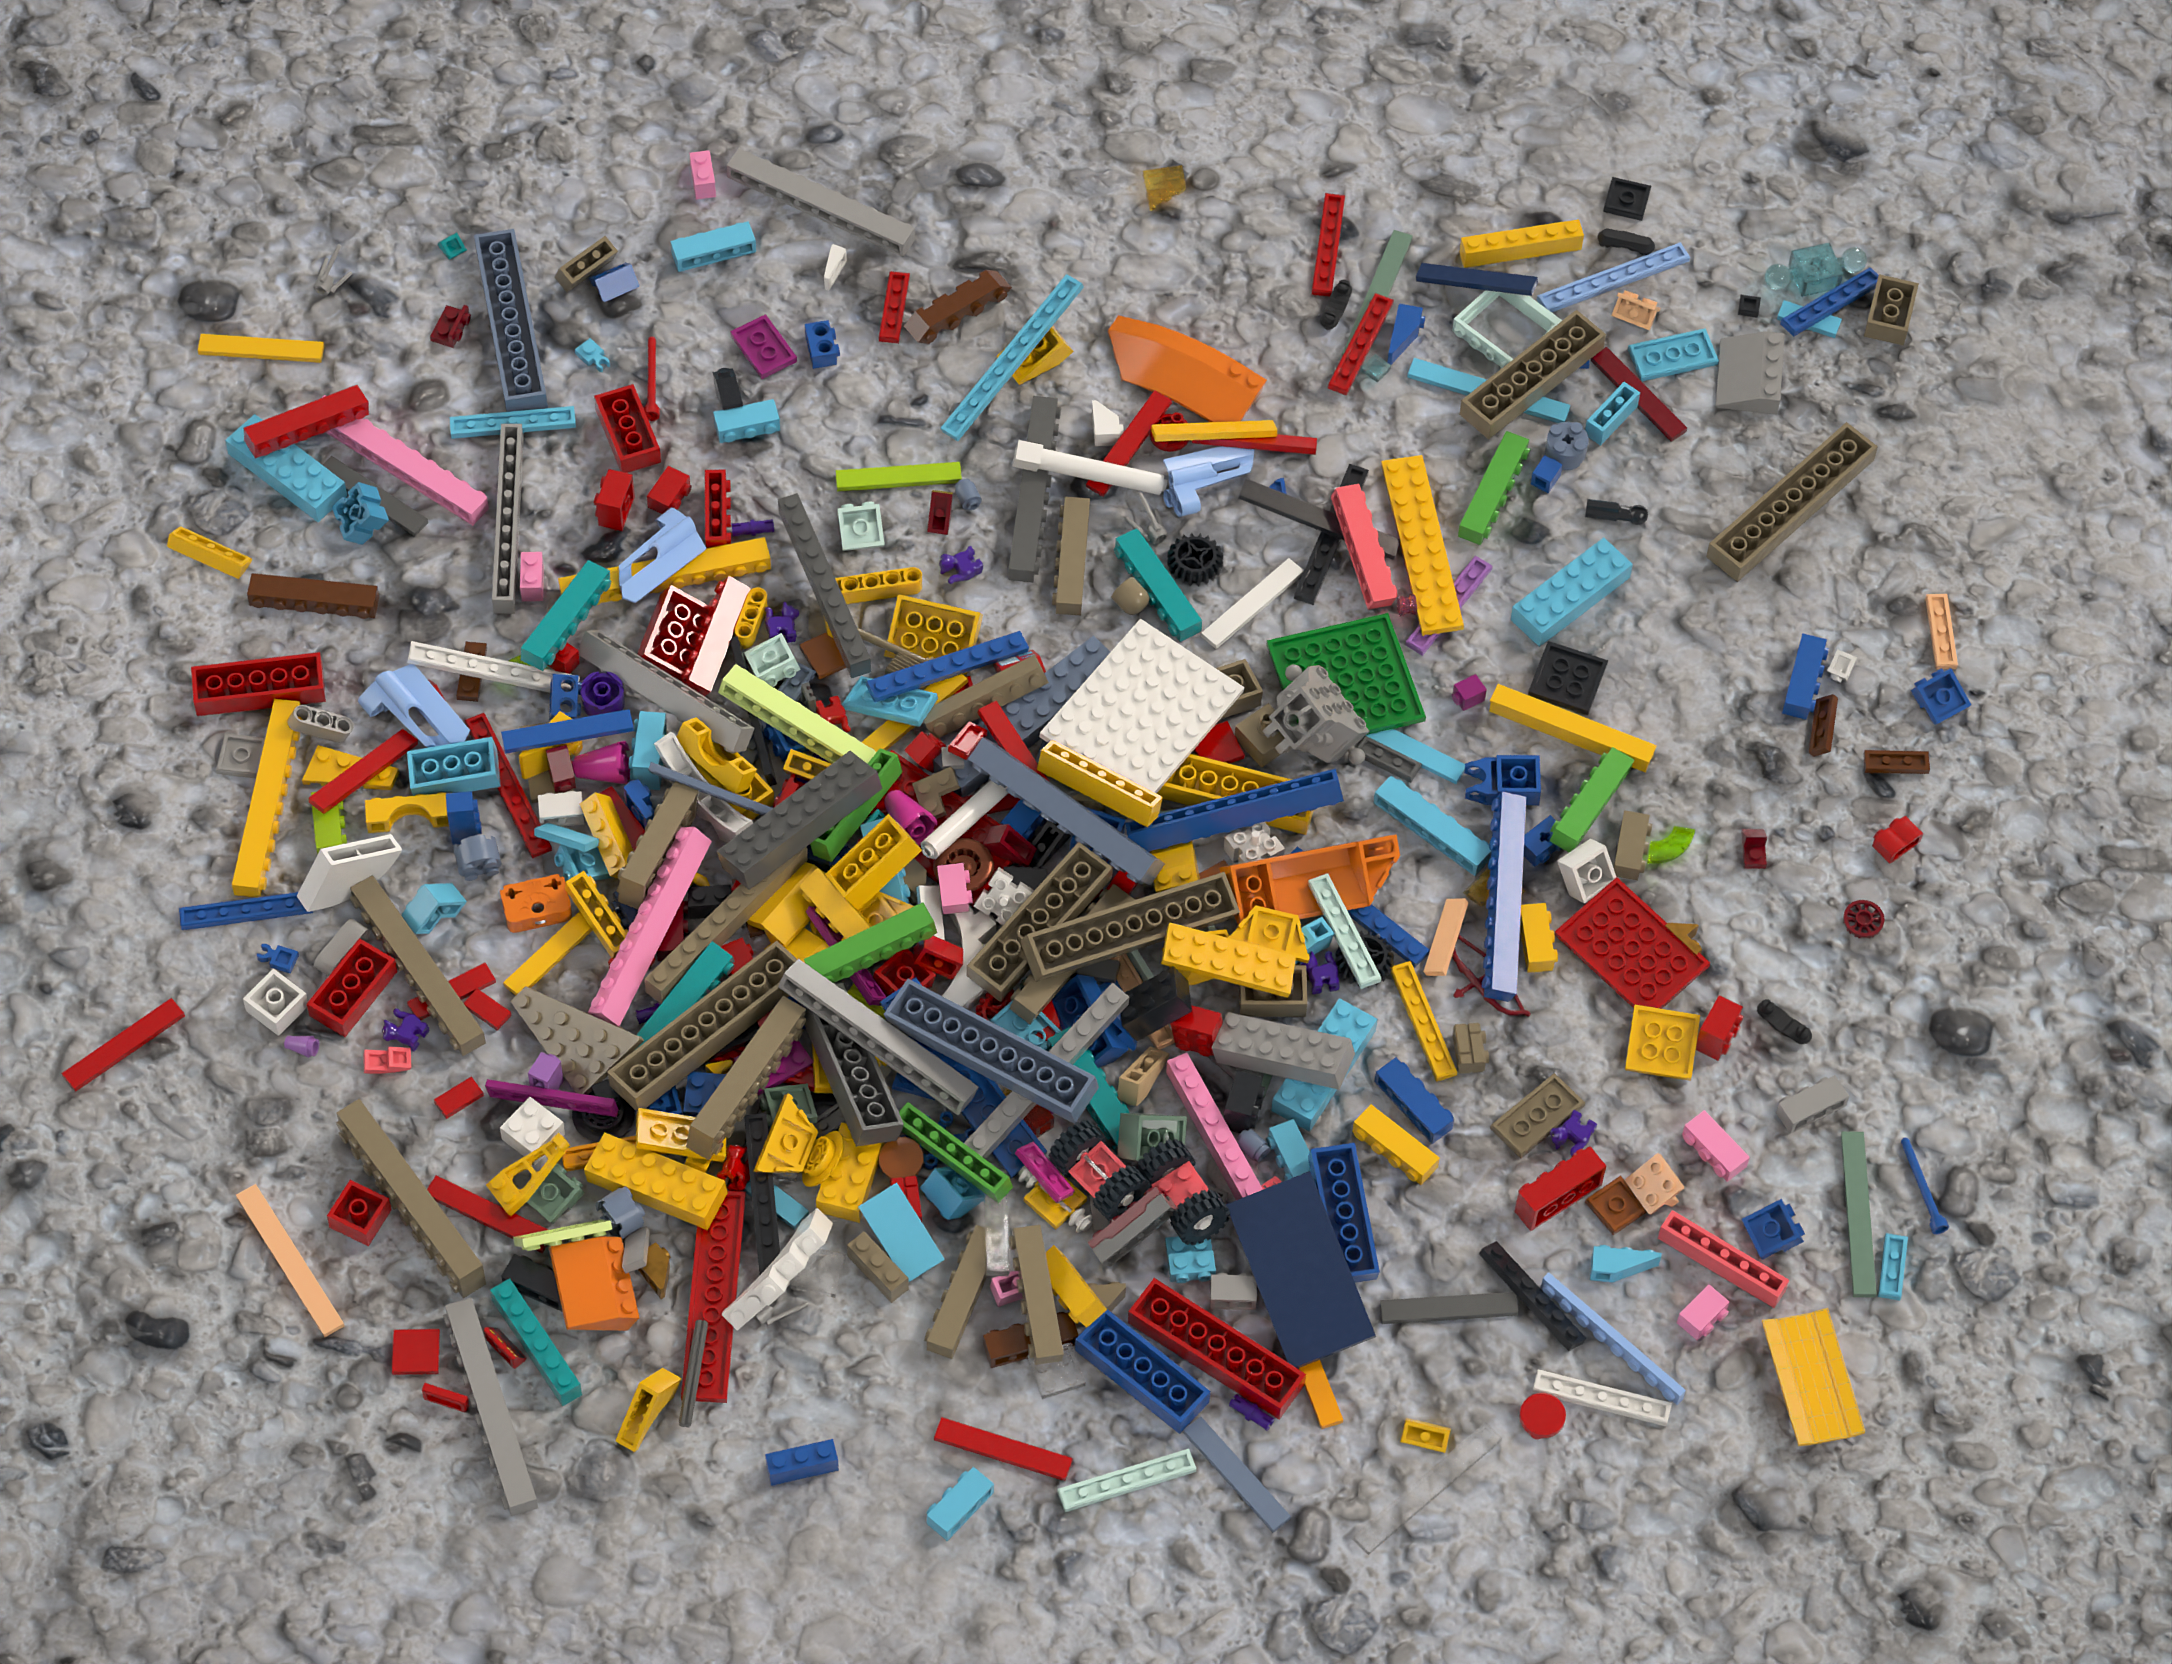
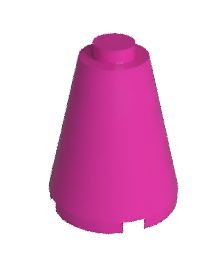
[571,741,631,784]
[884,790,937,846]

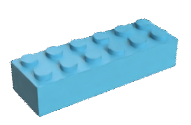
[225,414,347,522]
[1510,537,1633,647]
[1271,998,1378,1132]

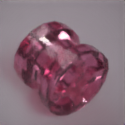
[1397,594,1417,617]

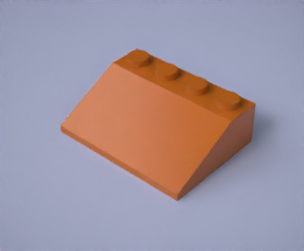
[549,1236,639,1331]

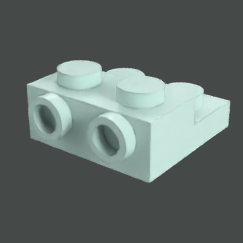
[837,502,885,551]
[744,633,801,687]

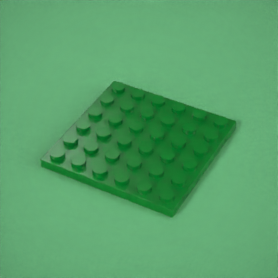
[1266,613,1426,735]

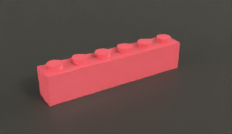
[1330,484,1397,610]
[1658,1210,1789,1308]

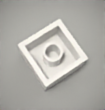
[1557,838,1616,903]
[243,968,308,1036]
[500,1097,565,1165]

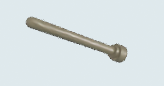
[857,628,935,663]

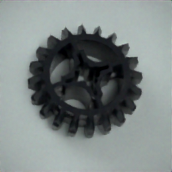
[1167,533,1223,587]
[1335,930,1394,988]

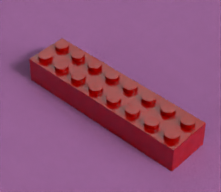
[1127,1278,1306,1420]

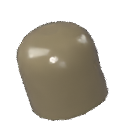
[1111,577,1149,615]

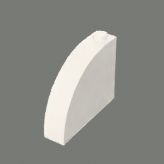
[297,834,402,912]

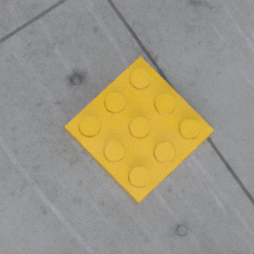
[1625,1005,1700,1081]

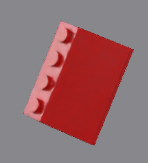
[637,585,710,681]

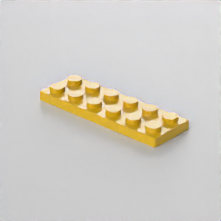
[1161,922,1296,998]

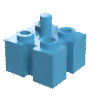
[332,482,389,545]

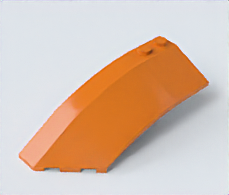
[1107,315,1267,422]
[1219,834,1400,925]

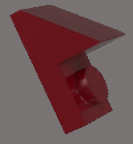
[927,490,953,535]
[1741,829,1767,869]

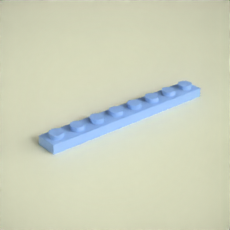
[1541,1273,1686,1405]

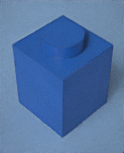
[1530,455,1563,494]

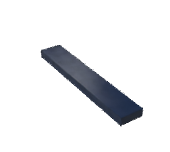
[1415,263,1538,296]

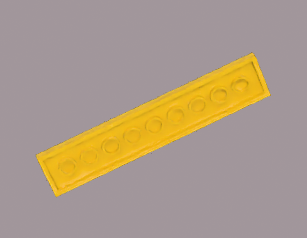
[1381,455,1464,636]

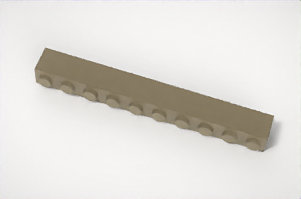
[645,847,808,1004]
[350,875,486,1056]

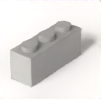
[1776,1075,1849,1134]

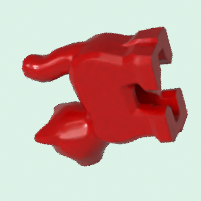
[816,696,851,733]
[716,1145,750,1191]

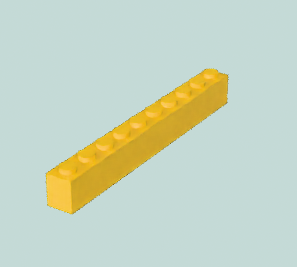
[558,537,771,605]
[232,699,303,898]

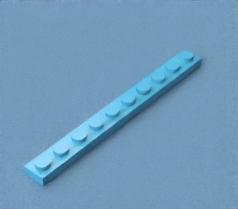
[941,274,1084,441]

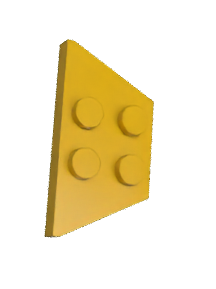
[859,891,914,926]
[1227,905,1310,963]
[754,1093,818,1173]

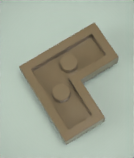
[913,767,960,819]

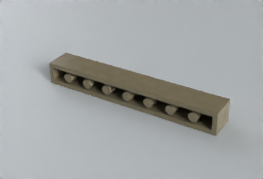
[1009,884,1135,1025]

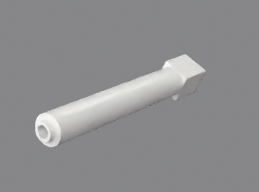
[1012,440,1167,495]
[921,761,1037,859]

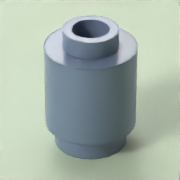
[955,478,982,510]
[1237,1129,1270,1162]

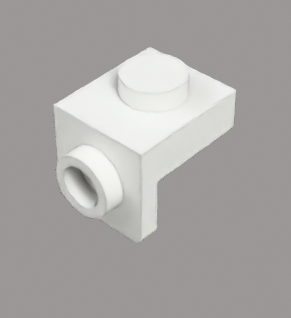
[1827,649,1857,683]

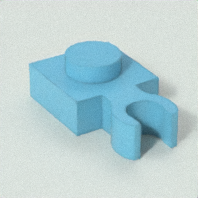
[575,338,610,372]

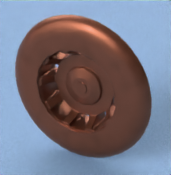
[933,838,994,892]

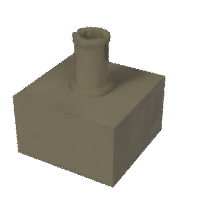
[1235,703,1285,768]

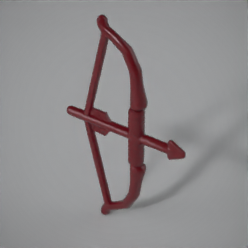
[1452,932,1531,1017]

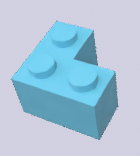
[401,883,467,934]

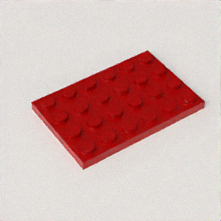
[1554,877,1710,1009]

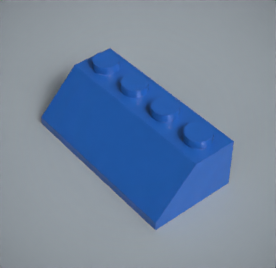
[1052,975,1129,1068]

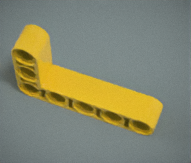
[823,567,922,638]

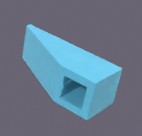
[1295,917,1335,964]
[1590,1245,1662,1282]

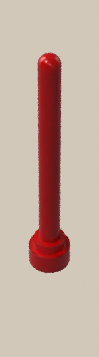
[644,336,660,421]

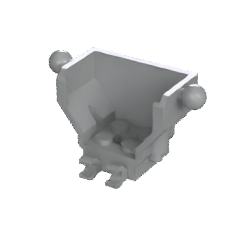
[1263,664,1370,765]

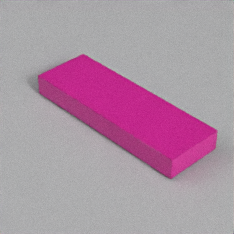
[1015,1141,1075,1203]

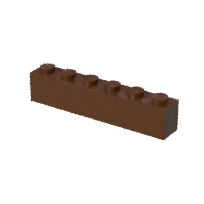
[247,573,379,619]

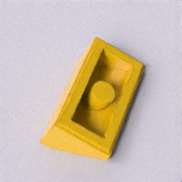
[1400,1418,1451,1453]

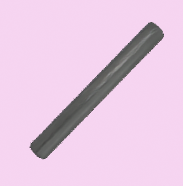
[679,1320,708,1428]

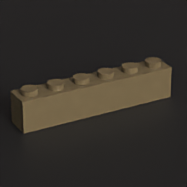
[1052,497,1090,616]
[924,654,1049,738]
[924,1225,1002,1359]
[1009,1225,1064,1365]

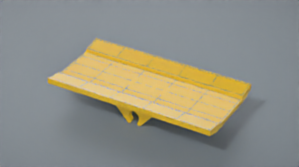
[1762,1308,1865,1446]

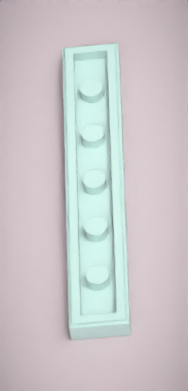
[1308,873,1381,989]
[1057,1449,1196,1512]

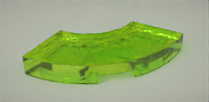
[1647,826,1695,864]

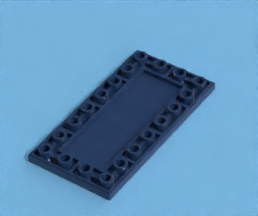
[1226,1171,1376,1369]

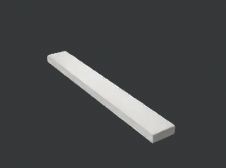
[407,641,580,693]

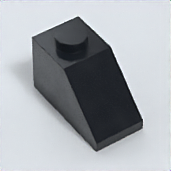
[712,368,743,410]

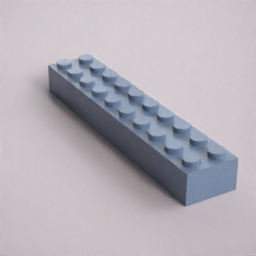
[474,229,548,412]
[933,635,1110,797]
[968,738,1165,885]
[884,979,1099,1124]

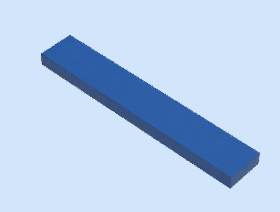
[1780,267,1879,337]
[501,709,634,754]
[179,892,313,930]

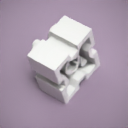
[1224,822,1285,864]
[974,867,1034,925]

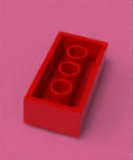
[594,384,661,473]
[307,938,398,1037]
[1514,1146,1607,1231]

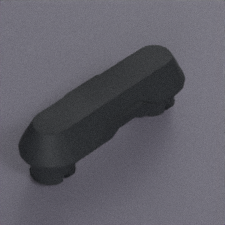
[1597,228,1655,255]
[1320,279,1352,330]
[1757,999,1812,1044]

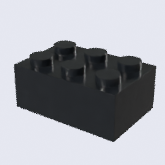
[1121,966,1192,1041]

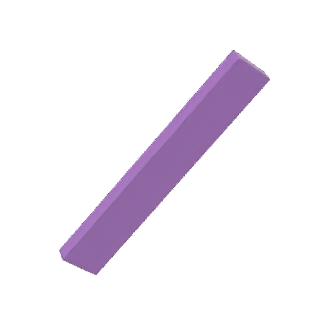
[1405,556,1493,656]

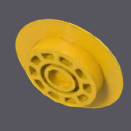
[802,1131,844,1187]

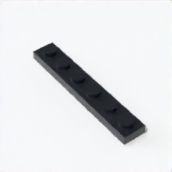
[1479,1241,1586,1351]

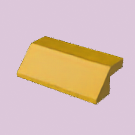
[747,862,817,948]

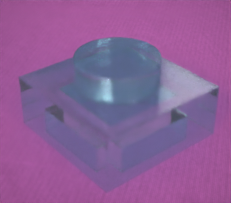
[1362,354,1391,383]

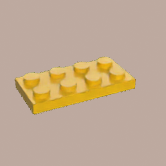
[636,1108,726,1162]

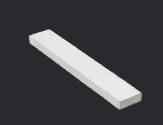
[1201,558,1304,649]
[1532,1369,1672,1426]

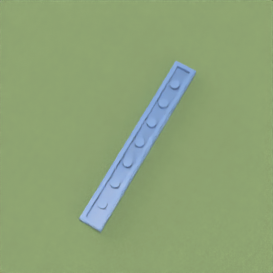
[1536,242,1690,312]

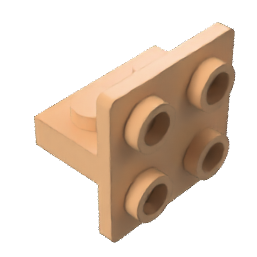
[1611,290,1661,330]
[1625,1153,1684,1215]

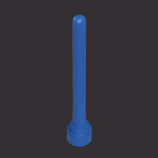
[1901,1137,1949,1234]

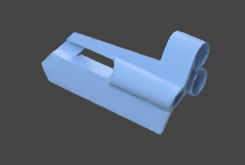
[1163,446,1255,517]
[618,507,706,603]
[358,664,470,748]

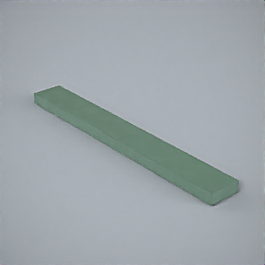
[1342,230,1413,356]
[1841,1131,1877,1298]

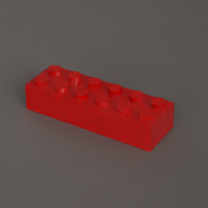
[191,652,326,716]

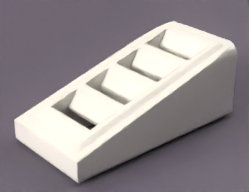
[824,244,847,291]

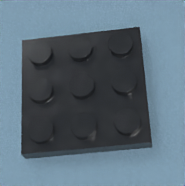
[1528,641,1608,715]

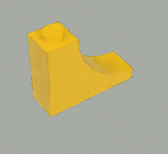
[615,1368,682,1452]

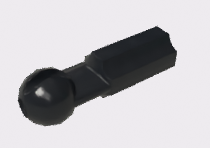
[1585,499,1648,525]

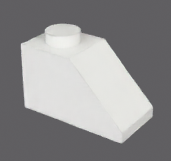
[1092,400,1124,446]

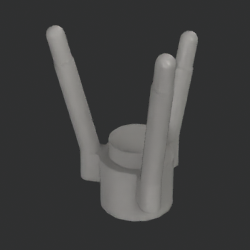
[313,244,352,296]
[1125,492,1168,544]
[753,1282,809,1326]

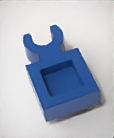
[256,944,299,974]

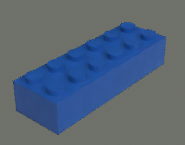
[1308,1143,1380,1283]
[1075,1308,1211,1434]

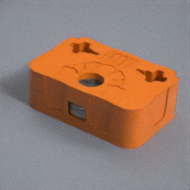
[500,874,572,933]

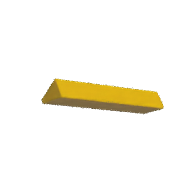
[167,526,252,579]

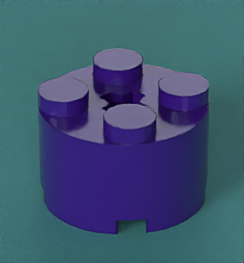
[581,671,625,716]

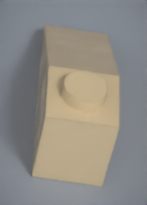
[1117,1046,1170,1107]

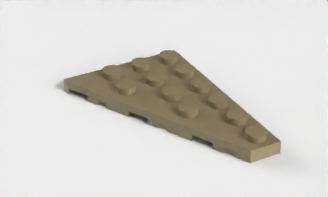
[510,986,644,1095]

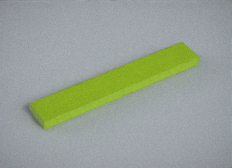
[835,462,962,492]

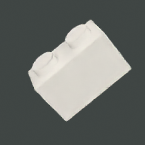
[538,791,584,827]

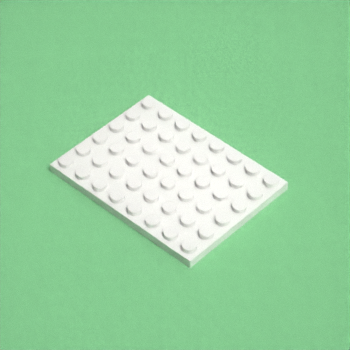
[1039,619,1245,793]

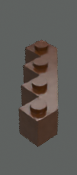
[904,270,1012,344]

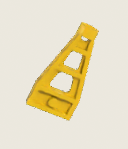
[486,1132,571,1216]

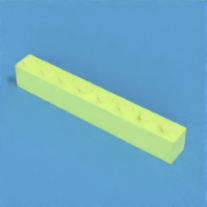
[718,664,876,764]

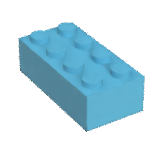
[407,737,501,796]

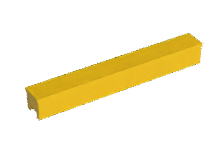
[1489,684,1657,773]

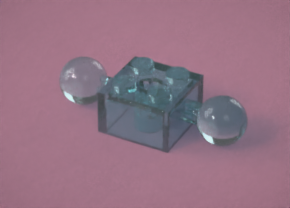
[1765,242,1867,297]

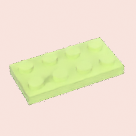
[513,1219,612,1251]

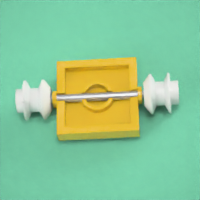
[1018,1166,1093,1233]

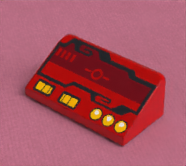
[484,1327,527,1369]

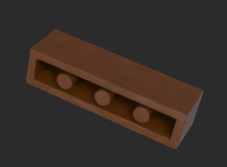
[983,1311,1079,1368]

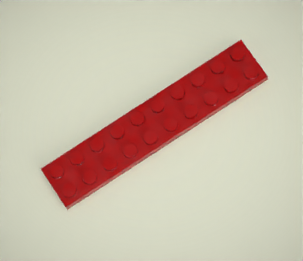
[681,1191,746,1403]

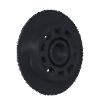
[572,1091,635,1142]

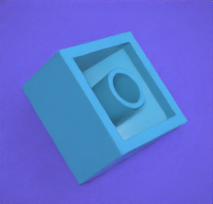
[920,1167,988,1220]

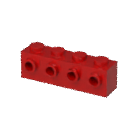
[705,469,731,549]

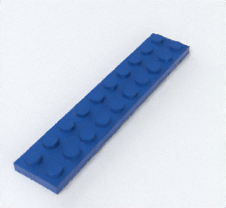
[880,978,1047,1179]

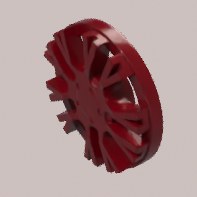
[1843,900,1885,939]

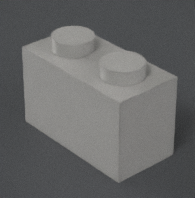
[1210,1273,1257,1310]

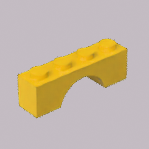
[676,717,757,794]
[365,792,449,833]

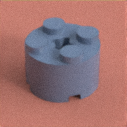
[1545,422,1589,470]
[453,835,502,881]
[595,1186,645,1239]

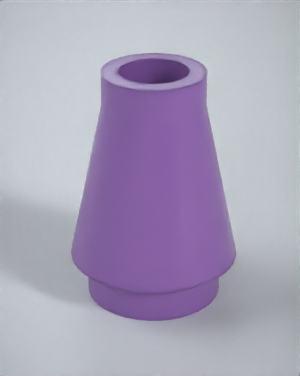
[284,1035,319,1058]

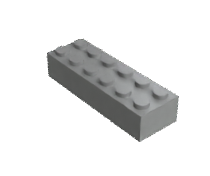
[1212,1012,1355,1090]

